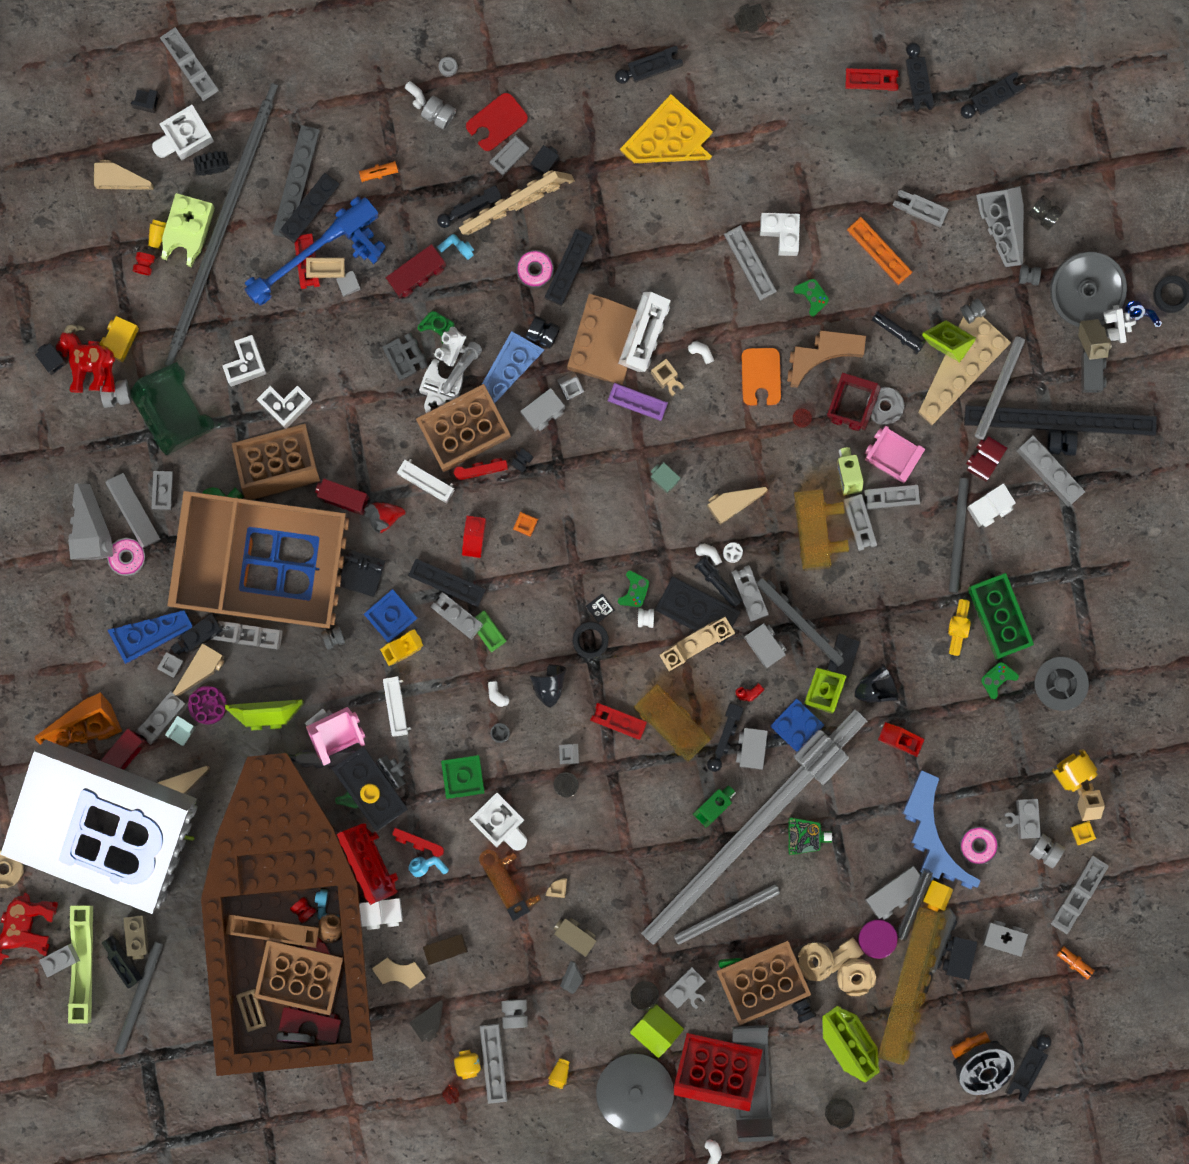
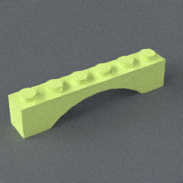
[68,906,93,1023]

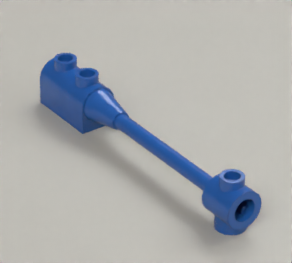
[244,197,379,306]

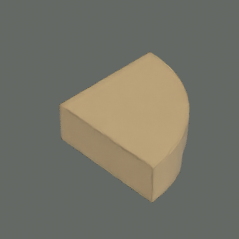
[546,879,567,898]

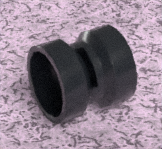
[508,447,534,473]
[791,997,817,1023]

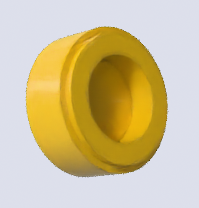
[360,784,380,804]

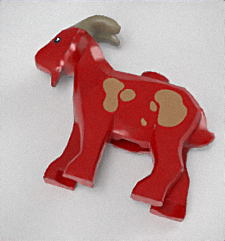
[56,324,115,393]
[0,893,58,965]

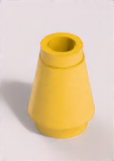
[148,219,167,249]
[548,1058,570,1089]

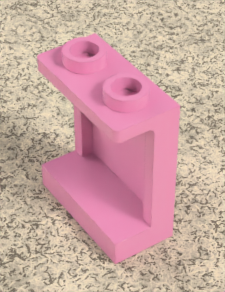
[864,426,925,484]
[306,707,365,765]

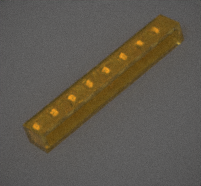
[878,907,946,1065]

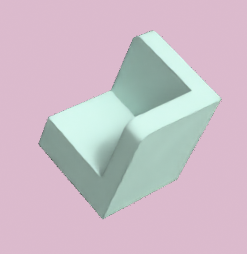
[165,716,196,746]

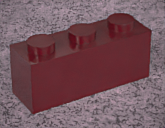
[385,244,446,299]

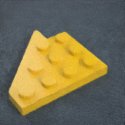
[620,94,713,163]

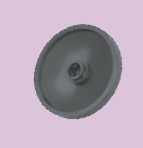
[1050,251,1127,327]
[596,1054,674,1132]

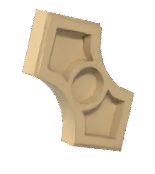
[372,957,426,989]

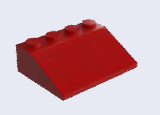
[674,1033,763,1112]

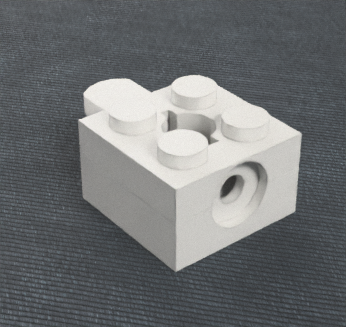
[152,105,214,161]
[469,793,527,851]

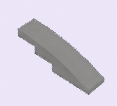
[160,27,219,101]
[210,621,283,650]
[1050,856,1109,934]

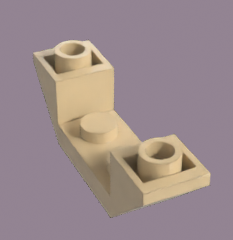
[659,616,735,671]

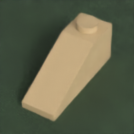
[94,160,154,190]
[707,487,768,525]
[173,644,225,696]
[158,766,210,794]

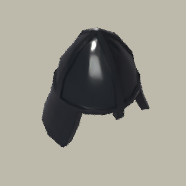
[854,663,898,703]
[530,664,566,708]

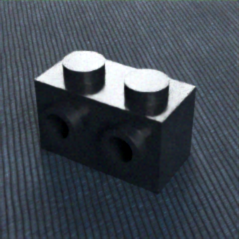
[942,936,977,980]

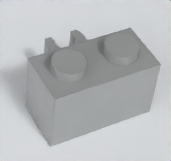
[1004,799,1041,839]
[664,967,705,1009]

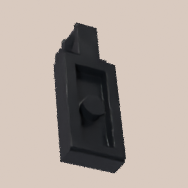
[171,613,223,655]
[102,935,143,989]

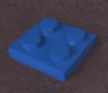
[364,589,418,643]
[770,699,824,752]

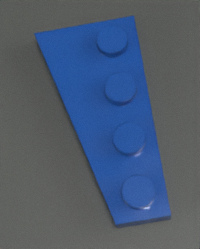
[108,610,193,664]

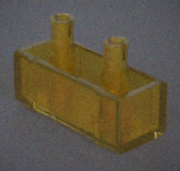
[794,489,849,571]
[634,684,711,763]

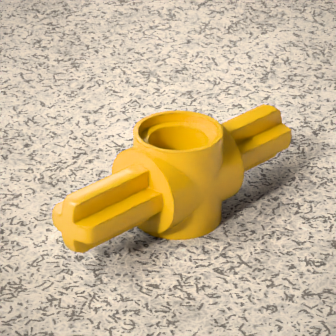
[948,599,971,656]

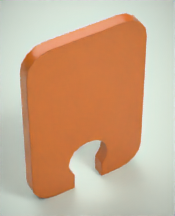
[742,348,781,406]

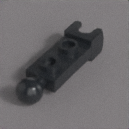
[905,42,934,112]
[615,46,683,84]
[960,72,1026,119]
[437,185,502,228]
[707,703,744,772]
[1005,1034,1052,1102]

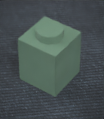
[650,463,681,494]

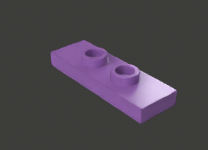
[608,383,668,421]

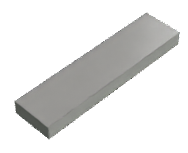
[724,225,777,301]
[105,473,160,548]
[480,1023,507,1104]

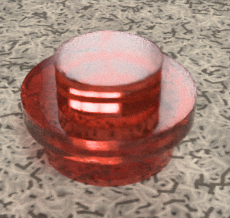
[792,408,812,428]
[442,1085,459,1104]

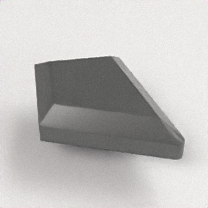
[560,960,583,994]

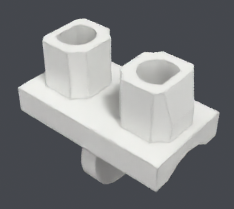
[1104,305,1136,343]
[434,327,466,366]

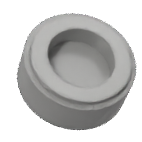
[439,57,458,77]

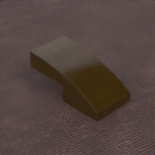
[423,934,468,965]

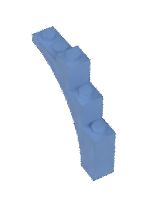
[902,770,981,889]

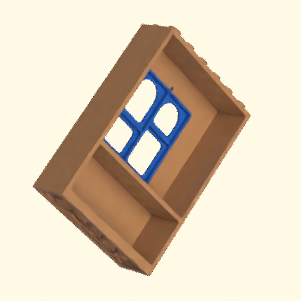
[167,491,349,629]

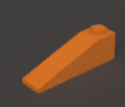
[35,692,122,747]

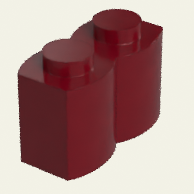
[966,436,1007,482]

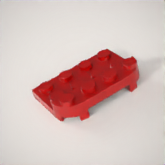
[337,824,398,905]

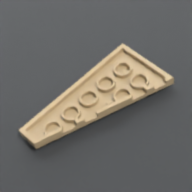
[459,170,575,235]
[918,304,1011,425]

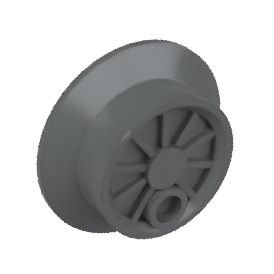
[1035,657,1089,711]

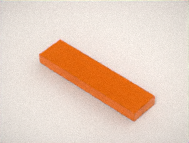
[847,217,912,285]

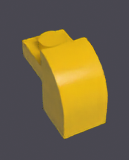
[380,629,423,666]

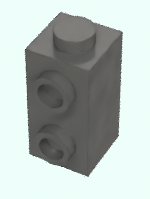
[1081,352,1107,393]

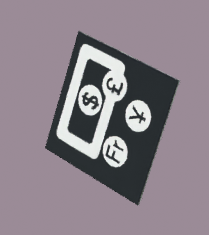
[586,594,615,623]

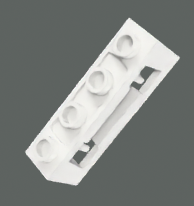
[618,292,670,372]

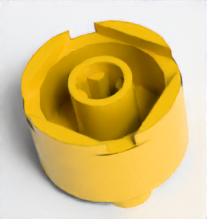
[1052,749,1098,792]

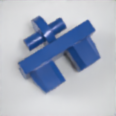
[351,227,386,264]

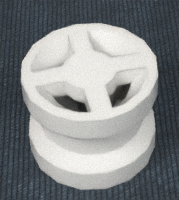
[723,543,743,563]
[638,608,654,628]

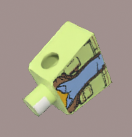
[837,447,863,496]

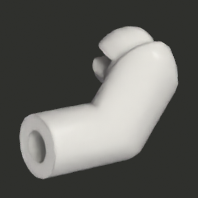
[405,81,426,109]
[688,341,714,364]
[695,543,722,566]
[488,681,509,707]
[705,1139,722,1164]

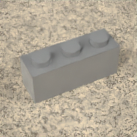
[865,866,921,920]

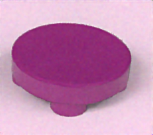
[188,686,227,725]
[858,920,898,959]

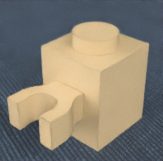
[651,359,684,397]
[1077,783,1105,821]

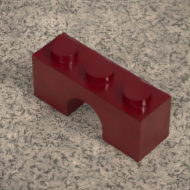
[279,1006,342,1043]

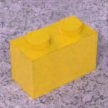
[100,316,139,362]

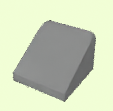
[336,271,361,297]
[557,372,584,400]

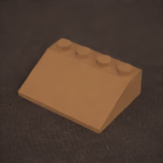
[567,294,637,385]
[416,384,511,472]
[232,424,320,500]
[254,940,343,1015]
[716,941,811,1026]

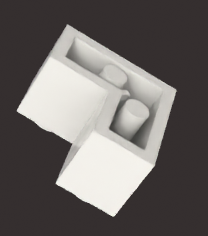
[760,213,800,256]
[222,335,267,387]
[257,386,313,429]
[967,484,1016,528]
[359,898,403,930]

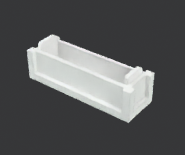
[397,459,455,503]
[383,677,411,737]

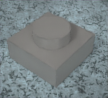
[157,652,184,678]
[559,744,579,764]

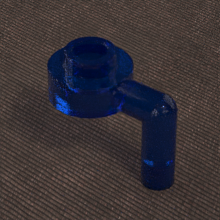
[1125,301,1162,327]

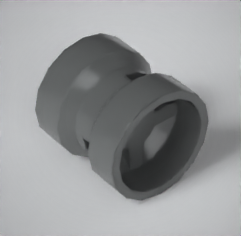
[1019,265,1041,286]
[960,298,986,324]
[321,626,346,650]
[490,723,510,743]

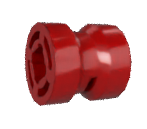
[132,252,155,276]
[290,897,317,924]

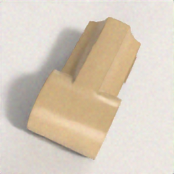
[832,937,864,973]

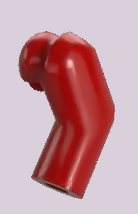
[735,683,764,702]

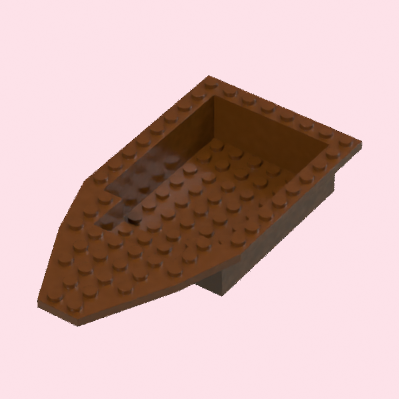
[201,753,374,1076]

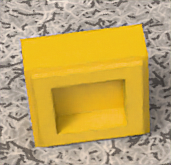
[1070,821,1096,846]

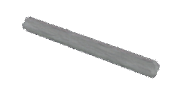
[975,336,1025,440]
[674,885,780,944]

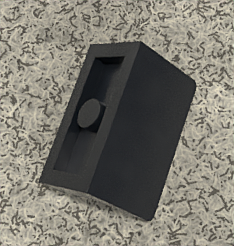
[827,633,859,678]

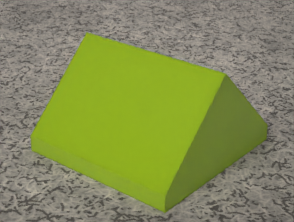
[922,320,976,363]
[804,668,846,714]
[630,1003,684,1058]

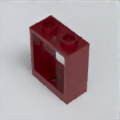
[827,372,881,431]
[315,479,370,516]
[101,729,147,770]

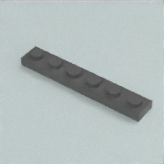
[272,125,320,238]
[757,578,844,667]

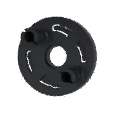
[953,1041,1014,1095]

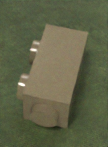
[1078,319,1112,360]
[123,915,149,960]
[553,918,597,957]

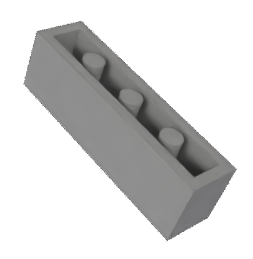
[1017,436,1085,507]

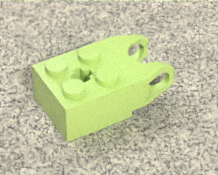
[161,193,215,267]

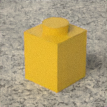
[923,880,953,912]

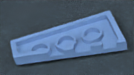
[482,331,545,404]

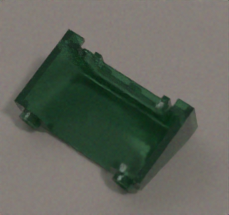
[130,362,215,455]

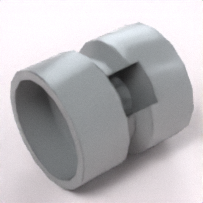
[421,95,456,130]
[100,379,131,408]
[1029,833,1065,869]
[501,999,528,1029]

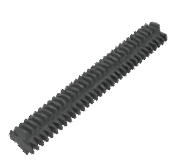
[897,868,933,941]

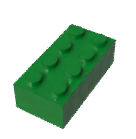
[968,573,1034,660]

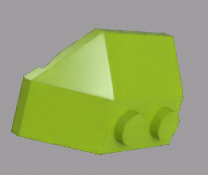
[225,699,304,731]
[822,1006,880,1082]

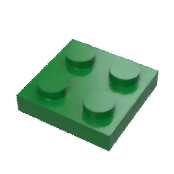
[441,755,485,799]

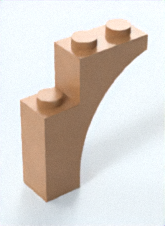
[787,330,866,388]
[226,915,319,947]

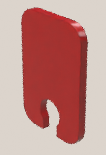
[466,93,528,152]

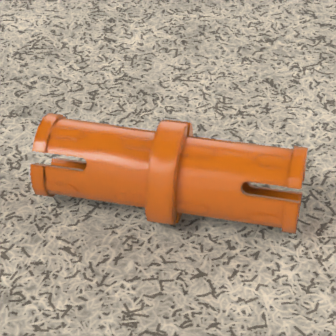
[359,161,398,182]
[1056,946,1095,980]
[950,1031,990,1059]

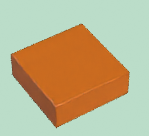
[513,512,538,537]

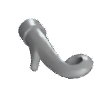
[443,342,482,394]

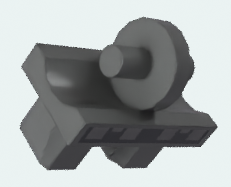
[376,755,406,790]

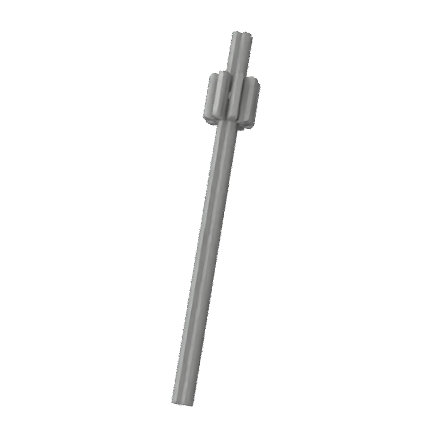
[641,710,867,945]

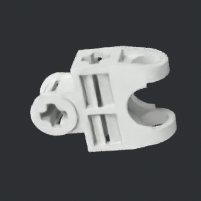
[419,359,464,413]

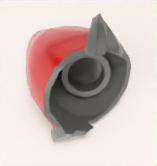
[365,502,405,534]

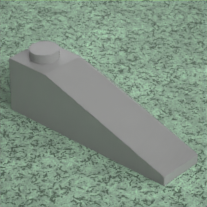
[977,186,1024,267]
[68,483,113,560]

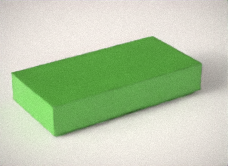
[475,611,507,653]

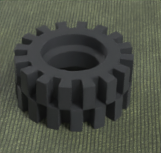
[193,151,230,176]

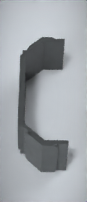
[732,1025,774,1142]

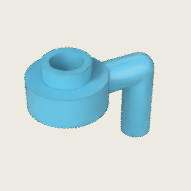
[437,234,474,260]
[409,856,449,877]
[315,888,341,920]

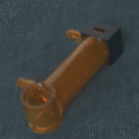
[479,850,541,921]

